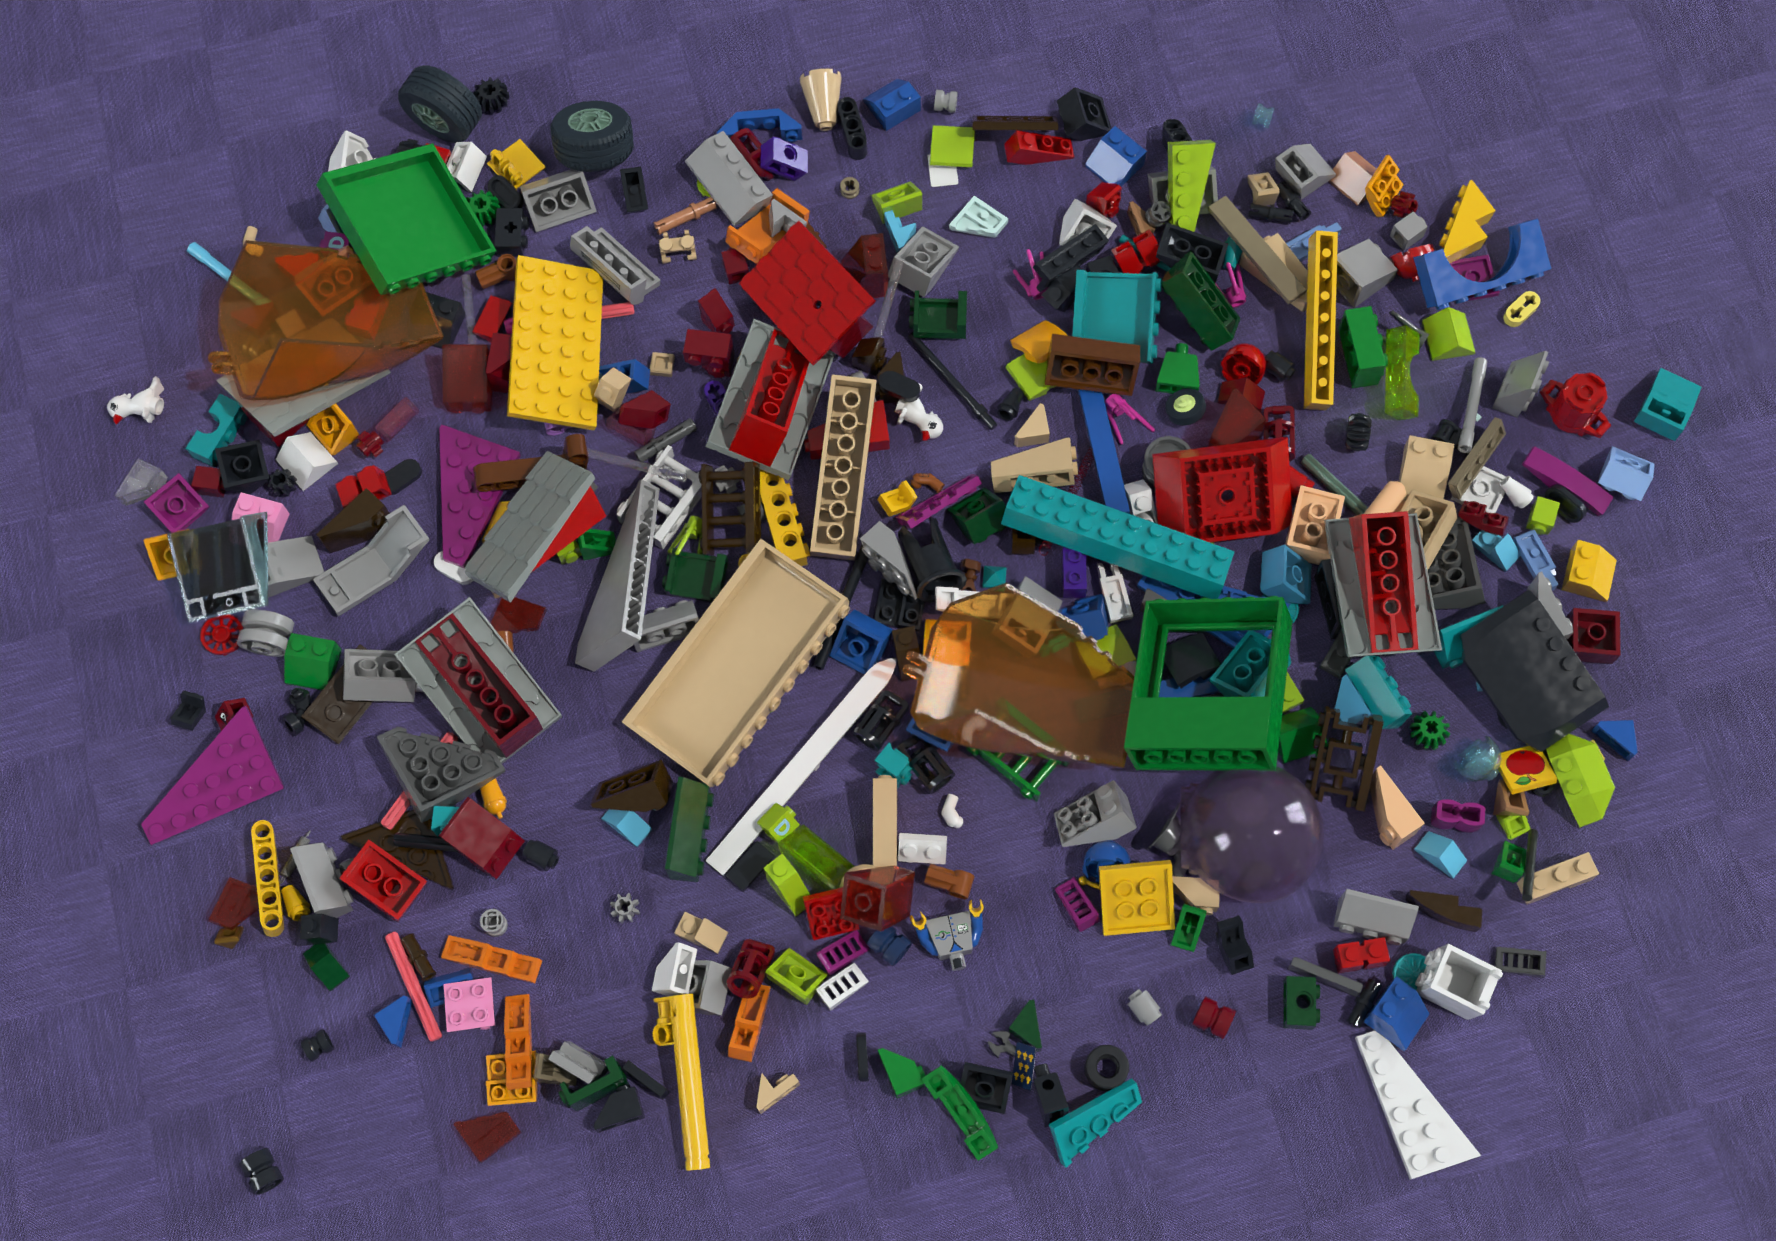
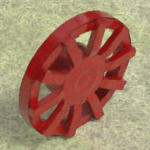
[200,614,243,656]

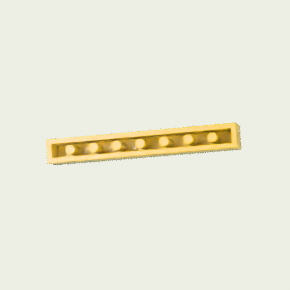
[1304,230,1338,411]

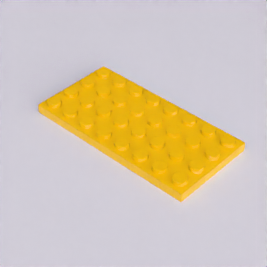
[507,255,603,430]

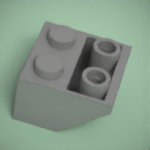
[1275,144,1336,200]

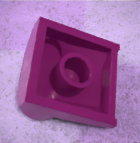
[144,473,209,533]

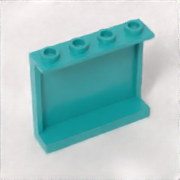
[1072,270,1162,364]

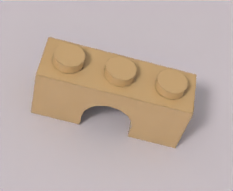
[1517,852,1599,905]

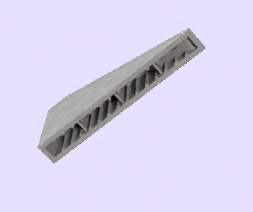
[575,479,660,672]

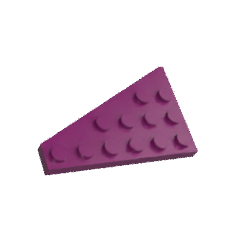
[439,424,521,568]
[141,705,284,845]

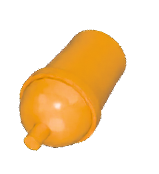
[480,778,507,819]

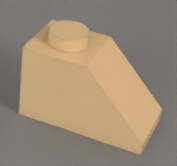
[594,367,631,413]
[1173,876,1220,915]

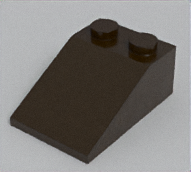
[316,488,390,554]
[591,759,674,812]

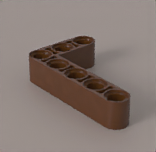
[473,434,589,492]

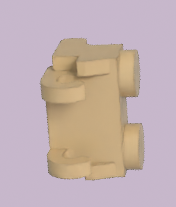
[659,230,697,264]

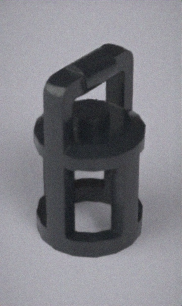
[853,690,909,752]
[897,735,955,794]

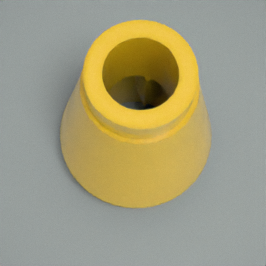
[281,885,310,921]

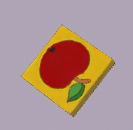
[1493,746,1557,795]

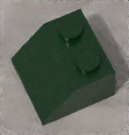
[947,487,1006,545]

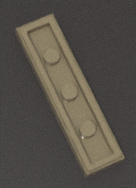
[1448,417,1506,499]

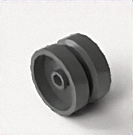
[1142,436,1191,490]

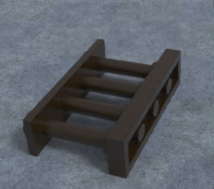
[699,461,761,556]

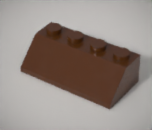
[1044,334,1140,396]

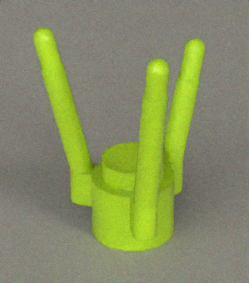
[668,516,703,555]

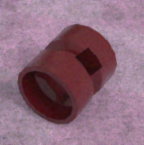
[1192,996,1236,1039]

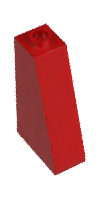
[804,400,890,460]

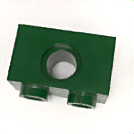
[1283,976,1320,1030]

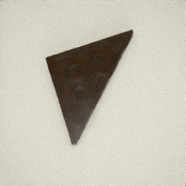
[341,809,455,890]

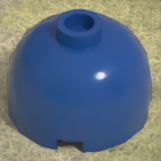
[1083,840,1131,883]

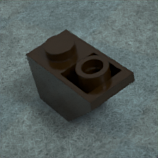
[852,337,887,376]

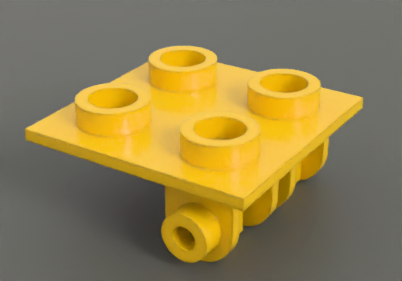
[487,139,546,189]

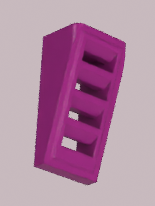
[1054,877,1100,932]
[816,930,870,976]

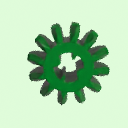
[466,190,500,227]
[1409,711,1450,750]

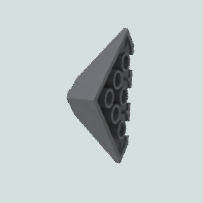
[1428,517,1486,609]
[377,727,505,823]

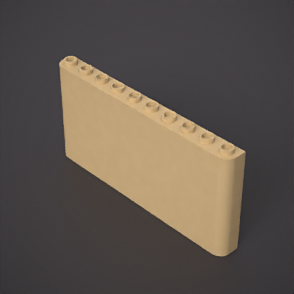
[622,539,850,787]

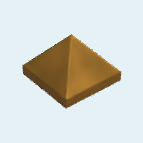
[214,926,244,949]

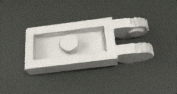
[1097,563,1133,623]

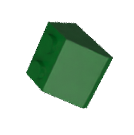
[284,633,342,691]

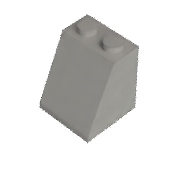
[1336,239,1398,308]

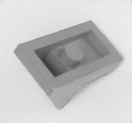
[769,199,807,237]

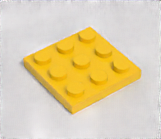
[1099,860,1175,936]

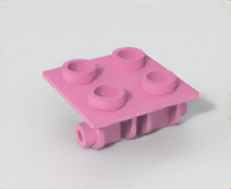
[444,977,495,1032]

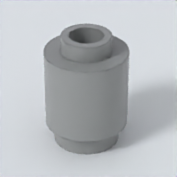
[1127,989,1162,1026]

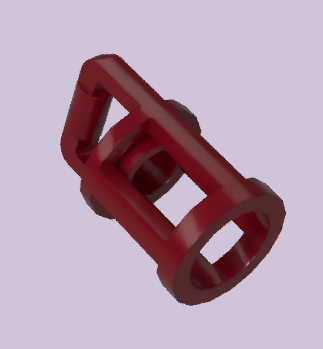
[730,128,775,180]
[1263,405,1295,462]
[727,939,775,999]

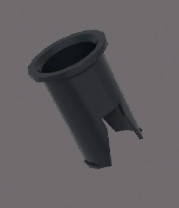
[898,516,967,603]

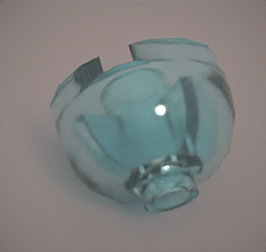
[1453,736,1502,782]

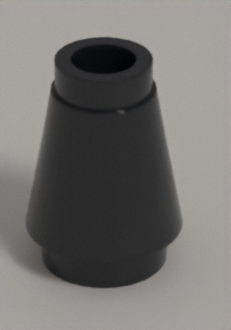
[997,388,1024,421]

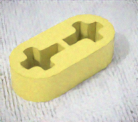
[1503,291,1540,327]

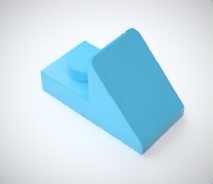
[884,210,916,253]
[1472,530,1521,572]

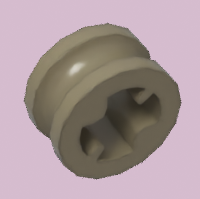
[840,177,859,199]

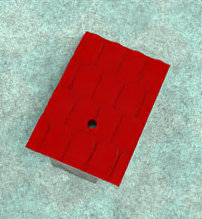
[739,221,876,366]

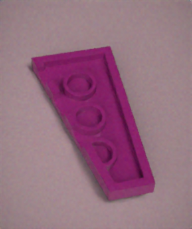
[896,474,982,529]

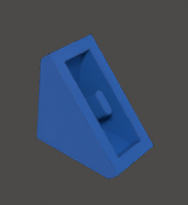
[1591,720,1638,761]
[374,996,413,1048]

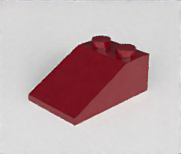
[439,797,525,879]

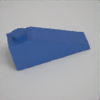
[599,359,650,393]

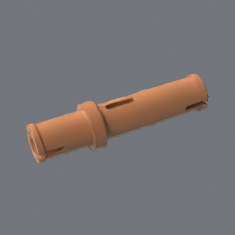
[653,196,717,235]

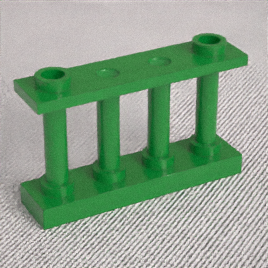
[965,697,1073,802]

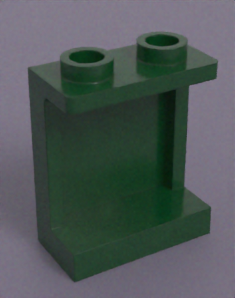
[909,290,967,339]
[662,548,729,602]
[559,1056,629,1112]

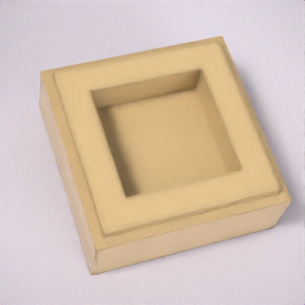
[650,352,675,377]

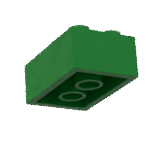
[1338,306,1388,388]

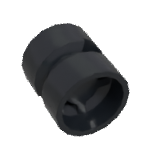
[239,1148,284,1195]

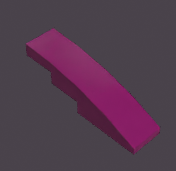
[1522,446,1613,516]

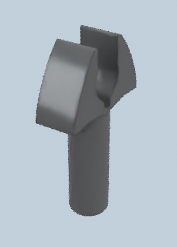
[988,1031,1016,1058]

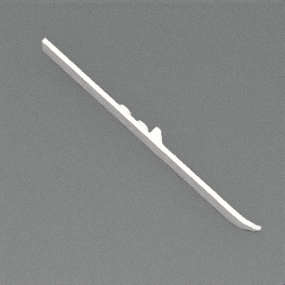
[706,658,896,876]

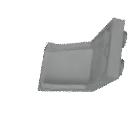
[313,505,429,616]

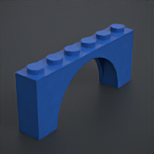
[1413,218,1551,310]

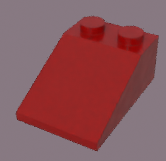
[339,840,427,922]

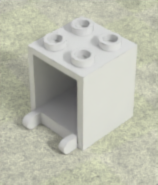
[1415,944,1503,1020]

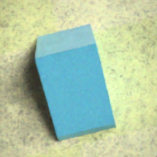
[601,809,652,847]
[1414,831,1467,879]

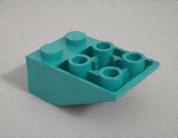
[1634,368,1702,441]

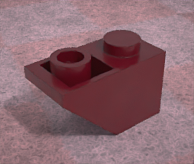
[618,390,671,429]

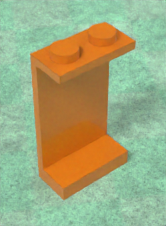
[725,188,810,264]

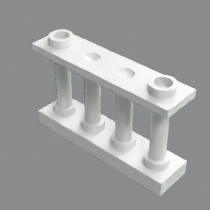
[617,445,702,550]

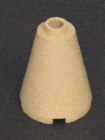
[799,69,842,131]

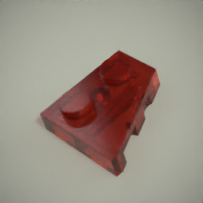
[491,597,547,633]
[209,877,272,930]
[453,1112,522,1163]

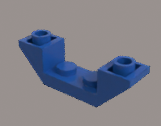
[717,108,803,142]

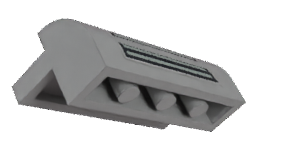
[570,226,661,305]

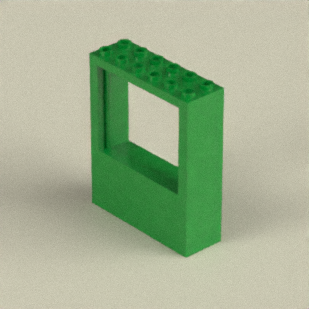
[1124,596,1293,771]

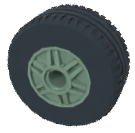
[398,65,482,143]
[550,101,634,172]

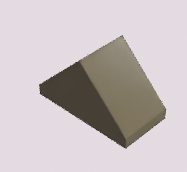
[534,1053,577,1086]

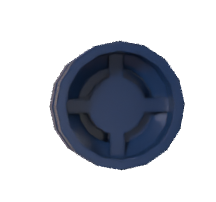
[867,921,912,967]

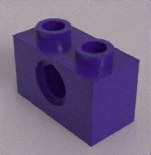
[761,136,808,181]
[1062,547,1087,598]

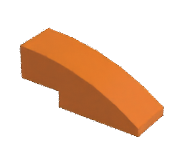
[728,984,771,1062]

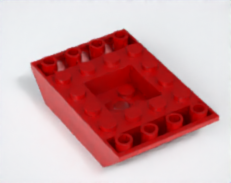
[1152,437,1292,542]

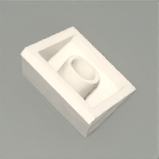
[276,432,338,491]

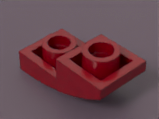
[1459,501,1509,536]

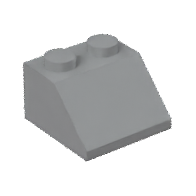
[689,960,732,1016]

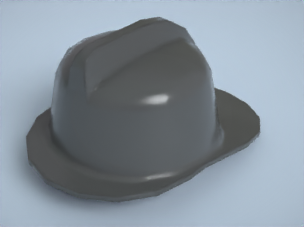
[1147,803,1187,856]

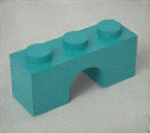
[185,394,247,467]

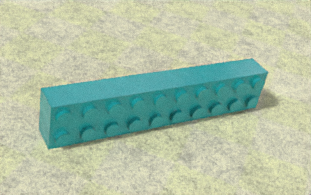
[1001,475,1235,599]

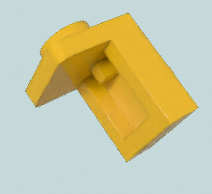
[877,480,917,517]

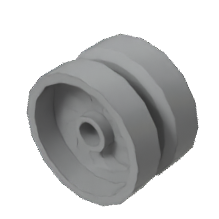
[237,609,294,657]

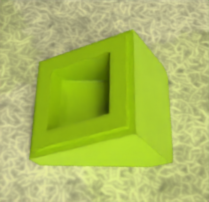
[1496,815,1530,840]

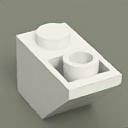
[1124,479,1157,524]

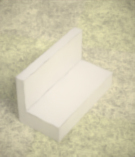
[446,142,487,192]

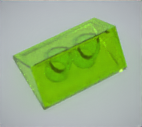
[778,824,855,891]

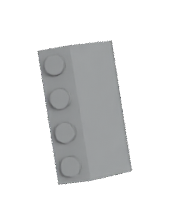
[685,131,773,226]

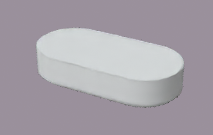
[434,551,474,585]

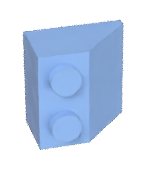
[1598,446,1654,501]

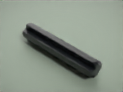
[393,833,458,852]

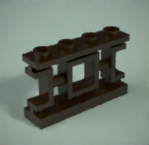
[1304,706,1384,812]

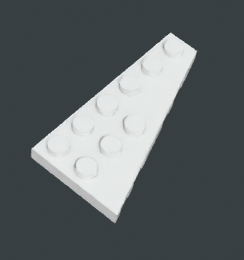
[1355,1031,1481,1180]

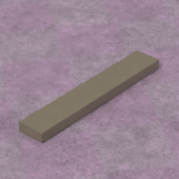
[1208,195,1306,305]

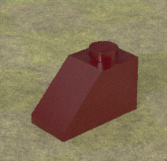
[698,288,735,334]

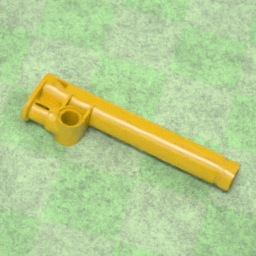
[652,994,710,1171]

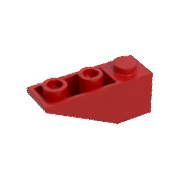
[1004,130,1074,165]

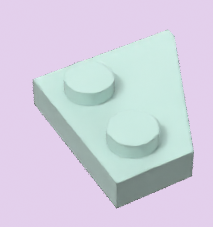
[949,196,1008,238]

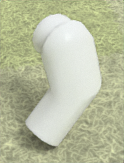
[942,794,963,829]

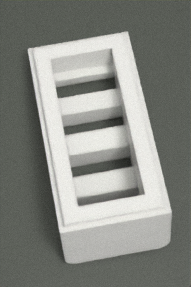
[815,962,869,1011]

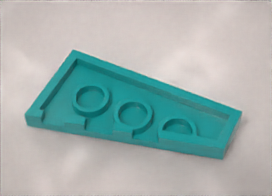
[1049,1078,1142,1168]

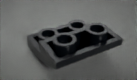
[873,579,925,631]
[1164,633,1221,689]

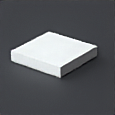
[1451,466,1506,513]

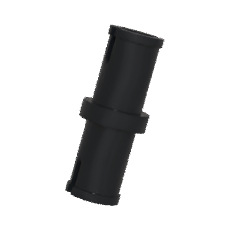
[1277,181,1311,221]
[1248,203,1294,224]
[1346,978,1382,1029]

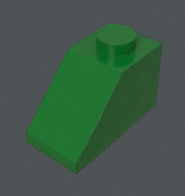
[878,1048,925,1098]

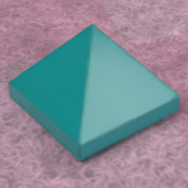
[982,566,1007,590]

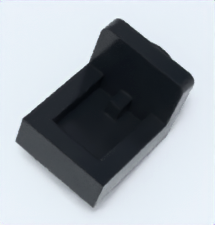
[170,691,206,731]

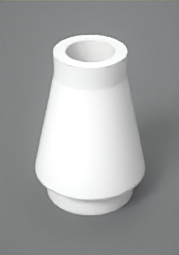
[1500,476,1534,508]

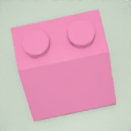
[231,492,290,548]

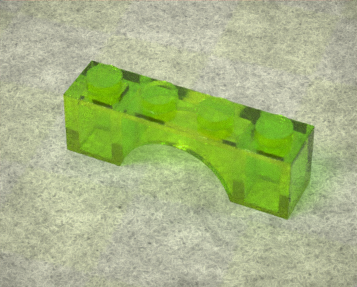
[1385,325,1420,420]

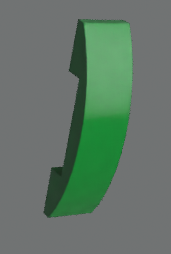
[921,1066,998,1161]

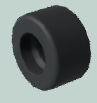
[1084,1045,1129,1091]

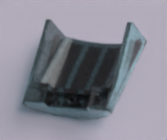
[167,512,268,623]

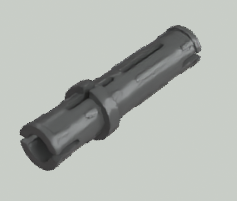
[634,418,697,464]

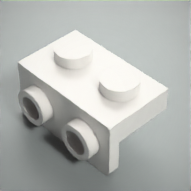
[898,833,947,864]

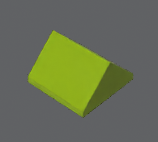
[871,181,922,224]
[1422,307,1476,361]
[765,948,828,1005]

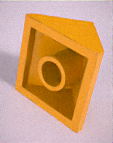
[307,403,359,455]
[143,529,203,581]

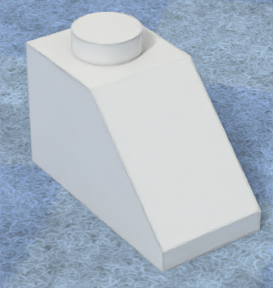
[652,942,697,996]

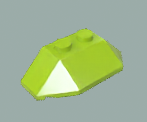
[1546,734,1615,828]

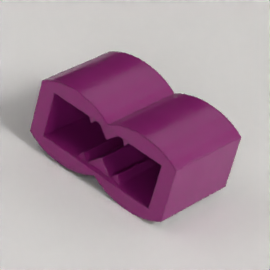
[1431,799,1485,833]

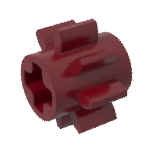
[1390,191,1418,218]
[356,430,384,458]

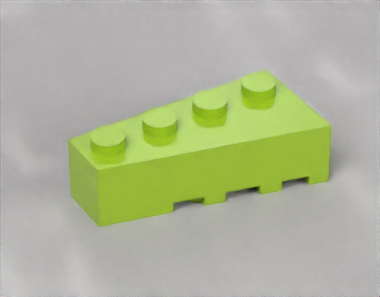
[1168,140,1216,232]

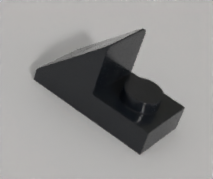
[620,166,648,212]

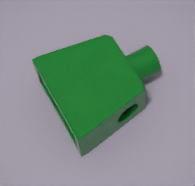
[1155,343,1199,394]

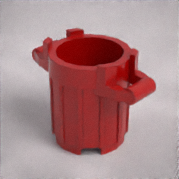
[1540,372,1611,438]

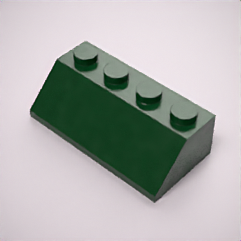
[1161,251,1241,351]
[665,777,714,882]

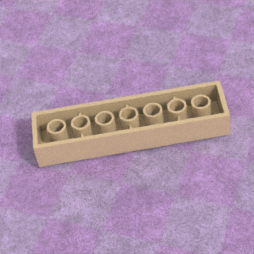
[810,375,876,561]

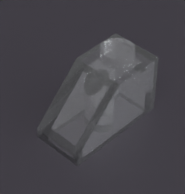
[115,459,168,506]

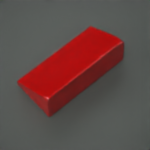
[472,295,512,342]

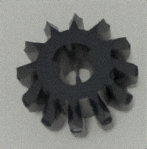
[473,77,510,114]
[1345,413,1372,451]

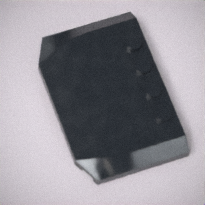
[1459,590,1609,752]

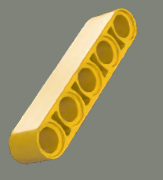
[251,820,284,937]

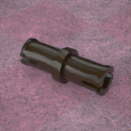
[401,933,436,982]

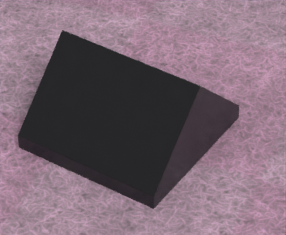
[215,439,270,494]
[961,1062,1013,1114]

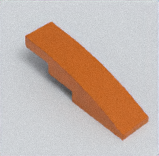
[441,935,542,984]
[504,994,532,1090]

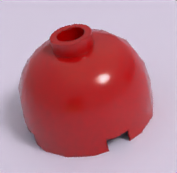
[1390,244,1435,282]
[1221,343,1266,385]

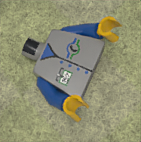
[910,899,984,971]

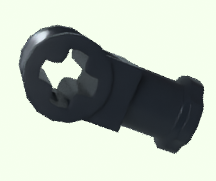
[1430,419,1478,456]

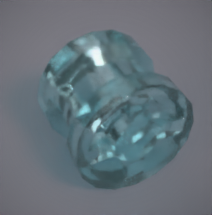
[1252,103,1275,128]

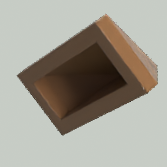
[1127,201,1157,236]
[1493,779,1529,816]

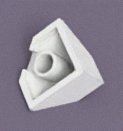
[328,130,376,171]
[1059,199,1117,246]

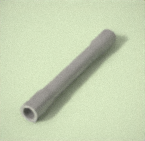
[1458,357,1488,453]

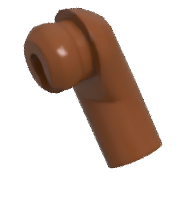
[910,473,945,493]

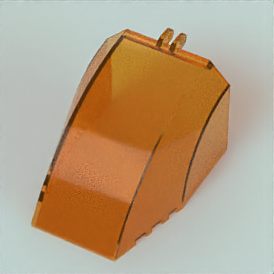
[208,240,444,401]
[902,583,1135,768]

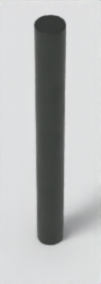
[1522,829,1538,901]

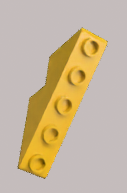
[1439,180,1496,263]

